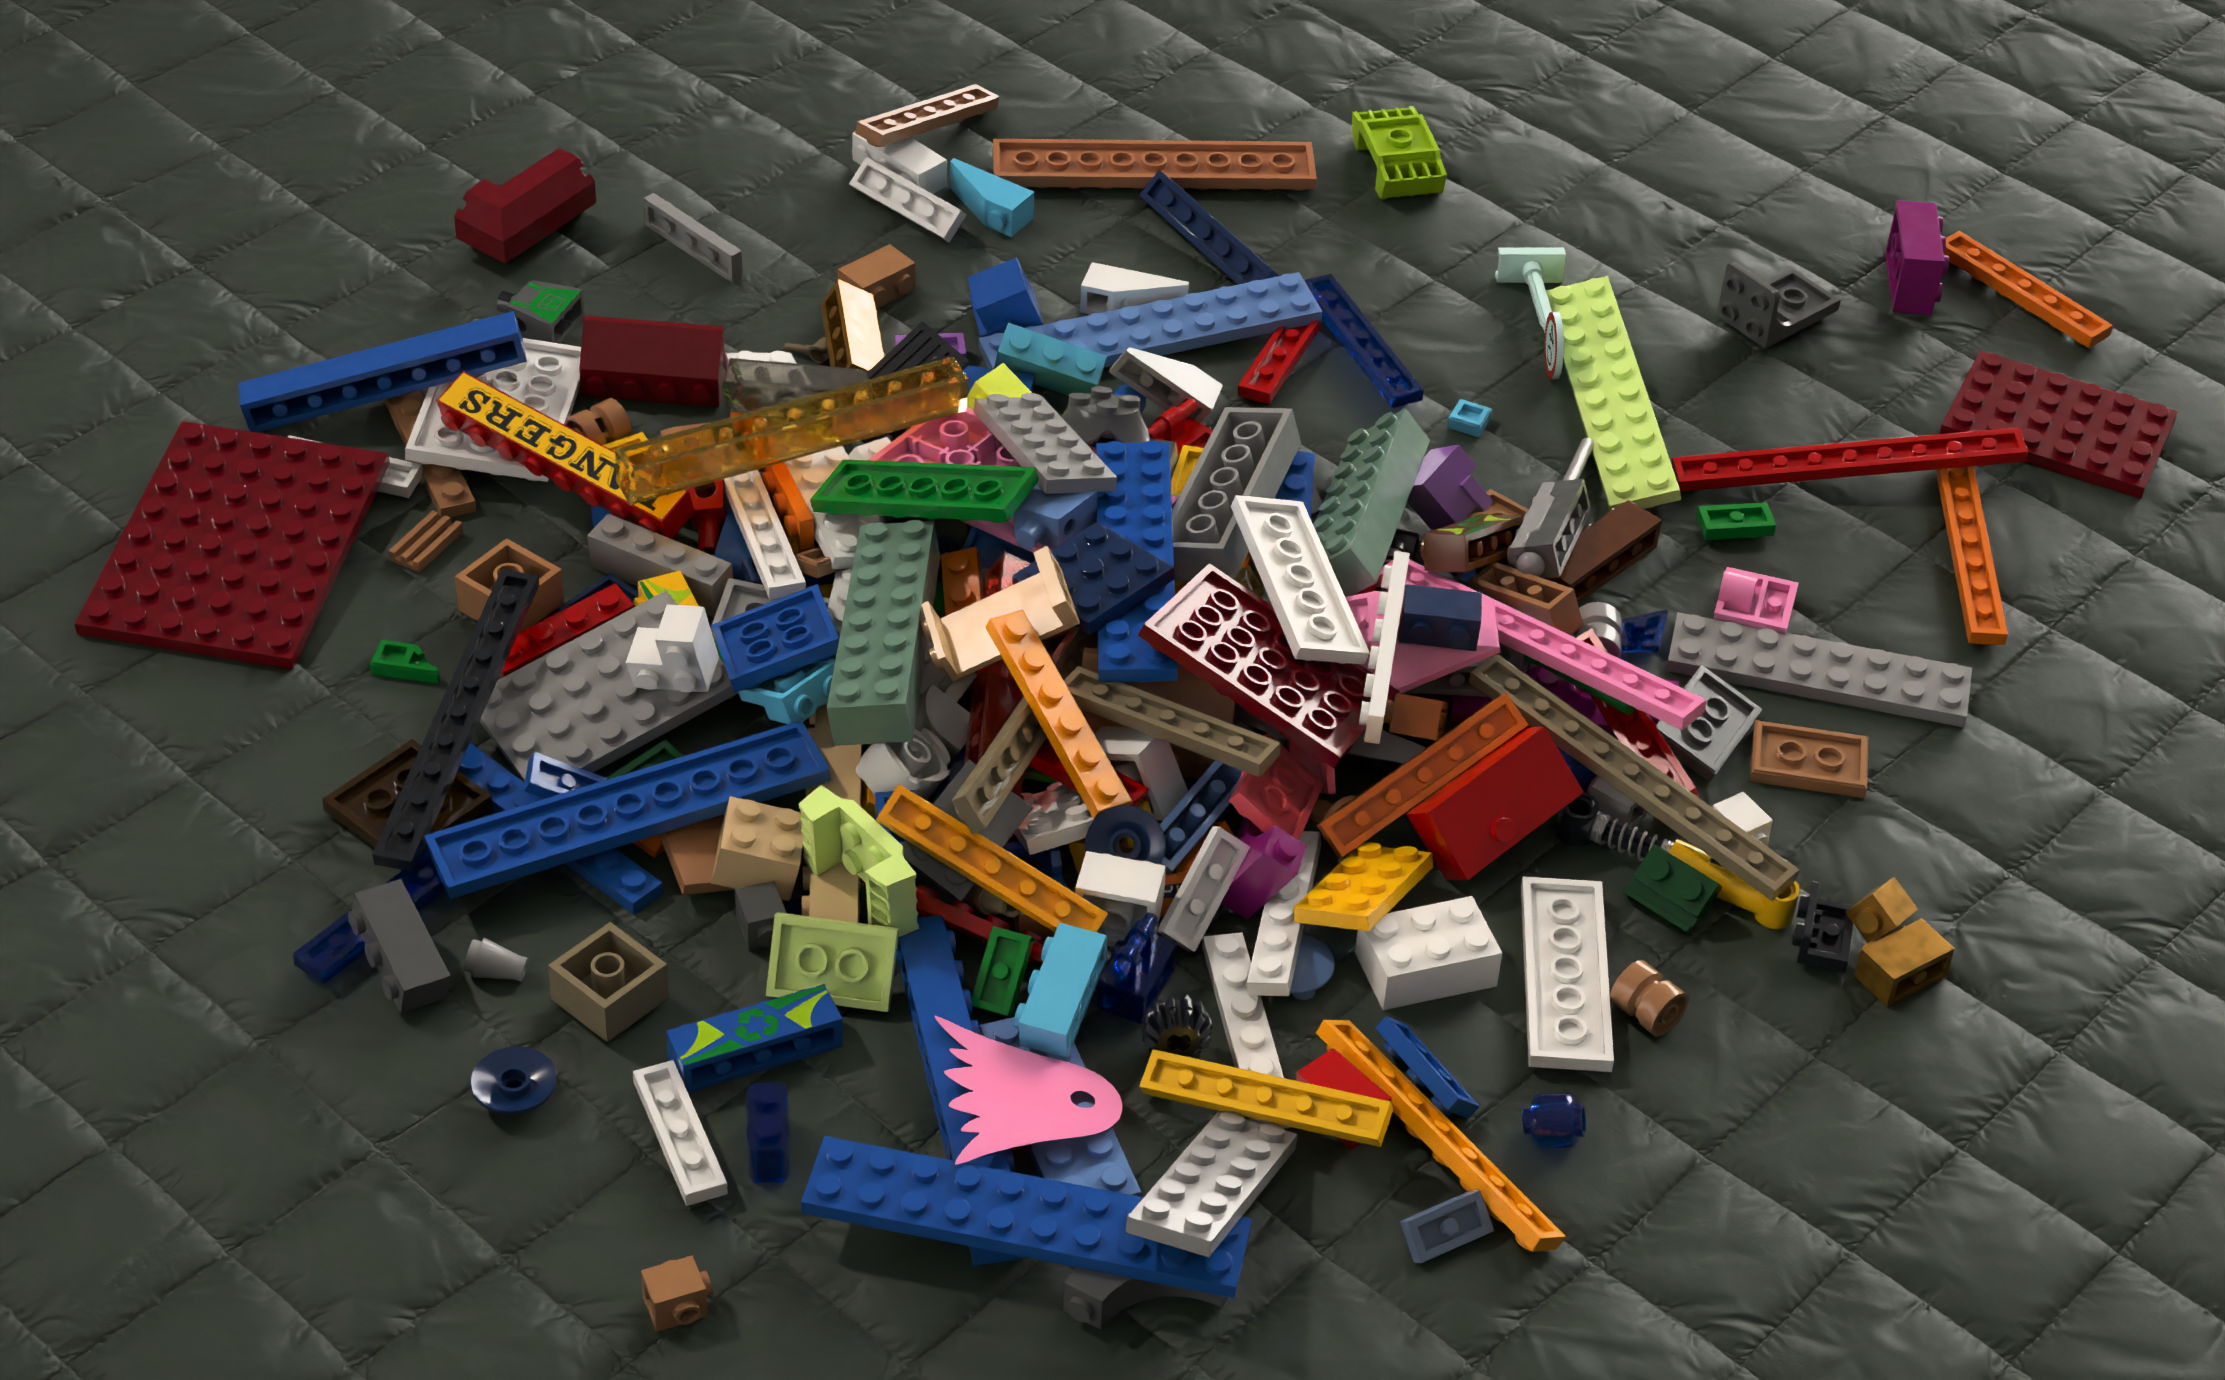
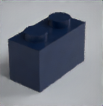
[1399,584,1482,651]

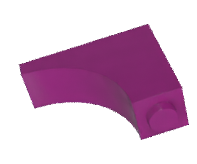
[1221,817,1307,920]

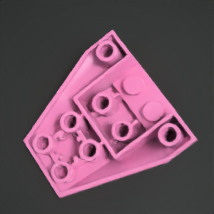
[1345,591,1500,694]

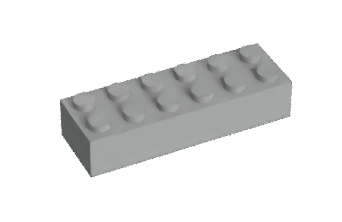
[1172,407,1301,582]

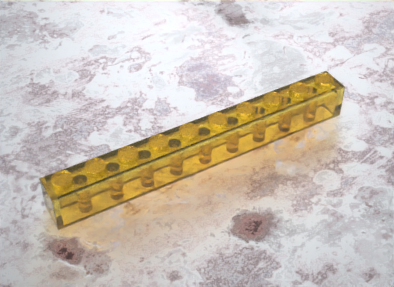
[615,357,968,505]

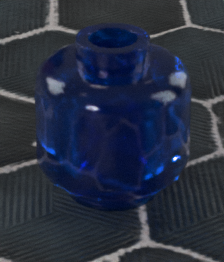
[1522,1093,1586,1149]

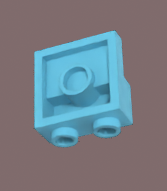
[738,658,836,724]

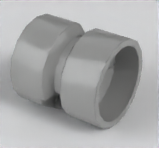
[1573,602,1622,659]

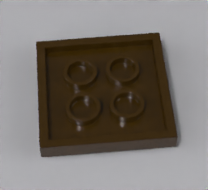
[322,739,493,856]

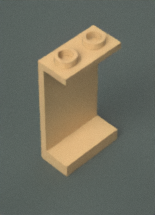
[921,546,1080,682]

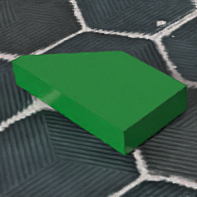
[369,640,440,684]

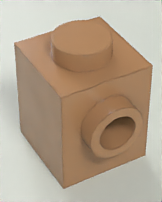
[641,1255,713,1332]

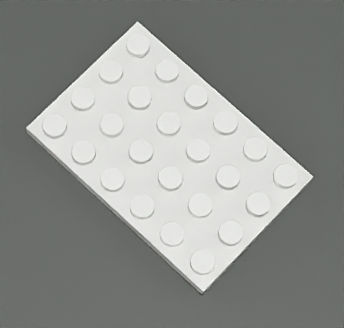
[405,338,581,482]

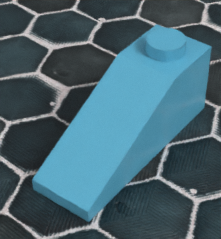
[950,158,1034,237]

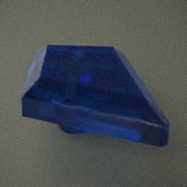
[1621,610,1668,652]

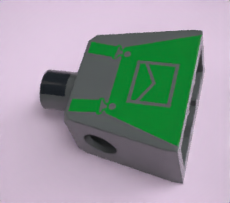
[496,280,584,344]

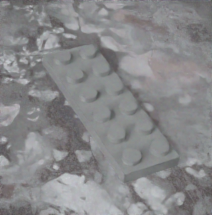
[974,393,1117,494]
[1125,1111,1298,1257]

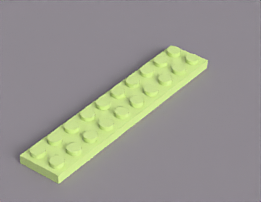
[1546,276,1681,509]

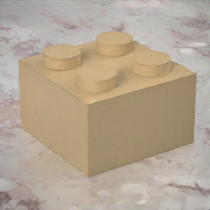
[711,796,803,901]

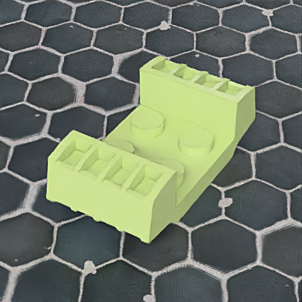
[799,785,919,937]

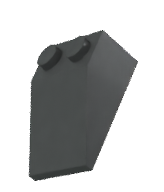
[902,760,1033,902]

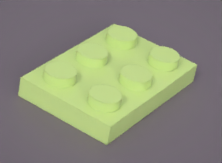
[766,912,899,1012]

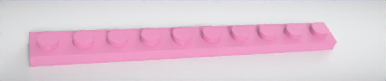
[1376,559,1706,730]

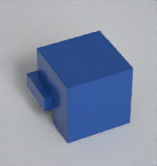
[967,257,1044,337]

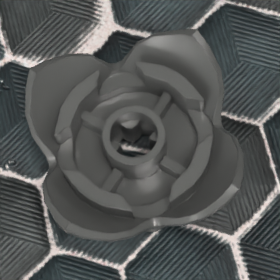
[1060,386,1150,446]

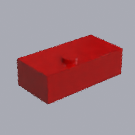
[1406,726,1584,880]

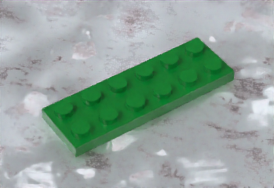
[810,459,1039,523]

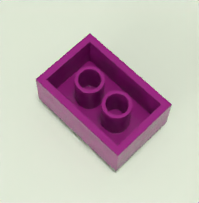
[1885,200,1949,315]

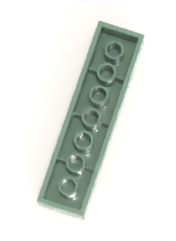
[1313,408,1430,597]
[827,520,940,746]

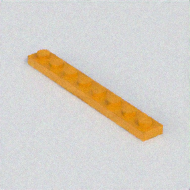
[1316,1020,1566,1252]

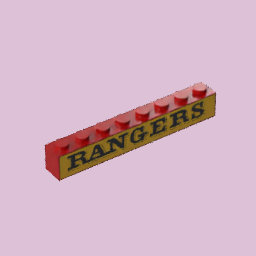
[436,371,695,539]

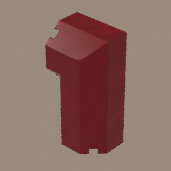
[454,148,597,264]

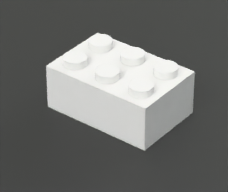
[1355,896,1502,1010]

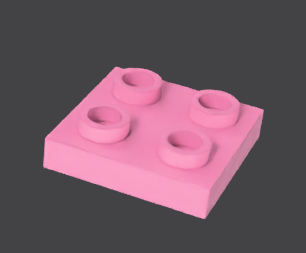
[1713,567,1798,634]

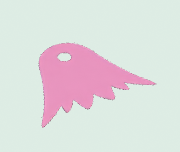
[935,1016,1122,1165]

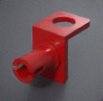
[687,472,727,556]

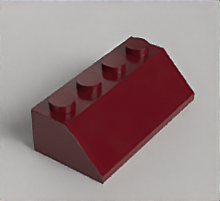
[579,316,726,407]

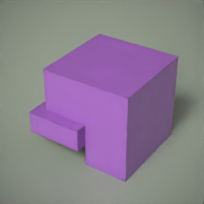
[1407,445,1494,530]

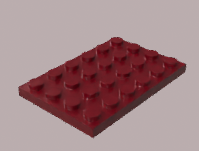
[1940,350,2178,499]
[1138,563,1400,768]

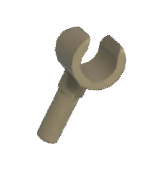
[784,337,829,364]

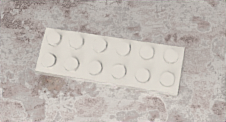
[1230,495,1370,664]
[1521,876,1614,1072]

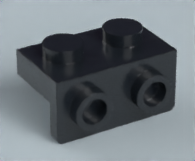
[1792,881,1853,973]

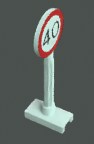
[1495,248,1566,379]

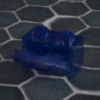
[1095,913,1177,1024]

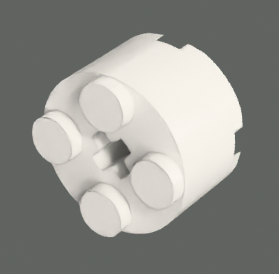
[856,727,950,801]

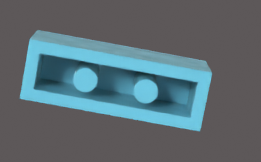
[994,323,1107,396]
[1014,922,1107,1058]

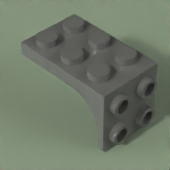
[1717,262,1841,349]

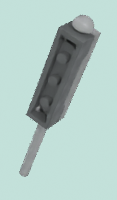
[1507,438,1594,578]

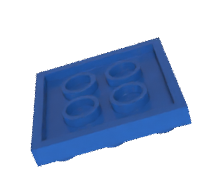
[711,584,839,692]

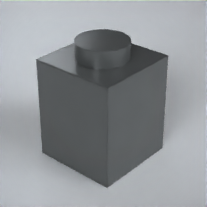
[735,881,786,951]

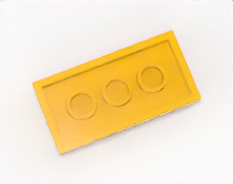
[1293,842,1433,931]

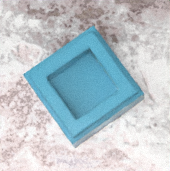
[1447,399,1492,437]

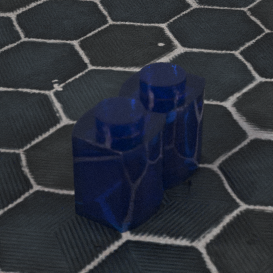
[746,1082,790,1183]

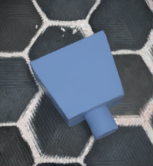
[1013,484,1097,550]

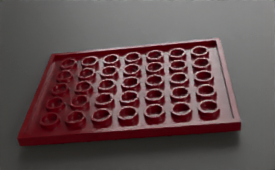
[74,421,390,669]

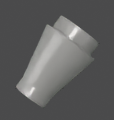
[464,938,528,982]

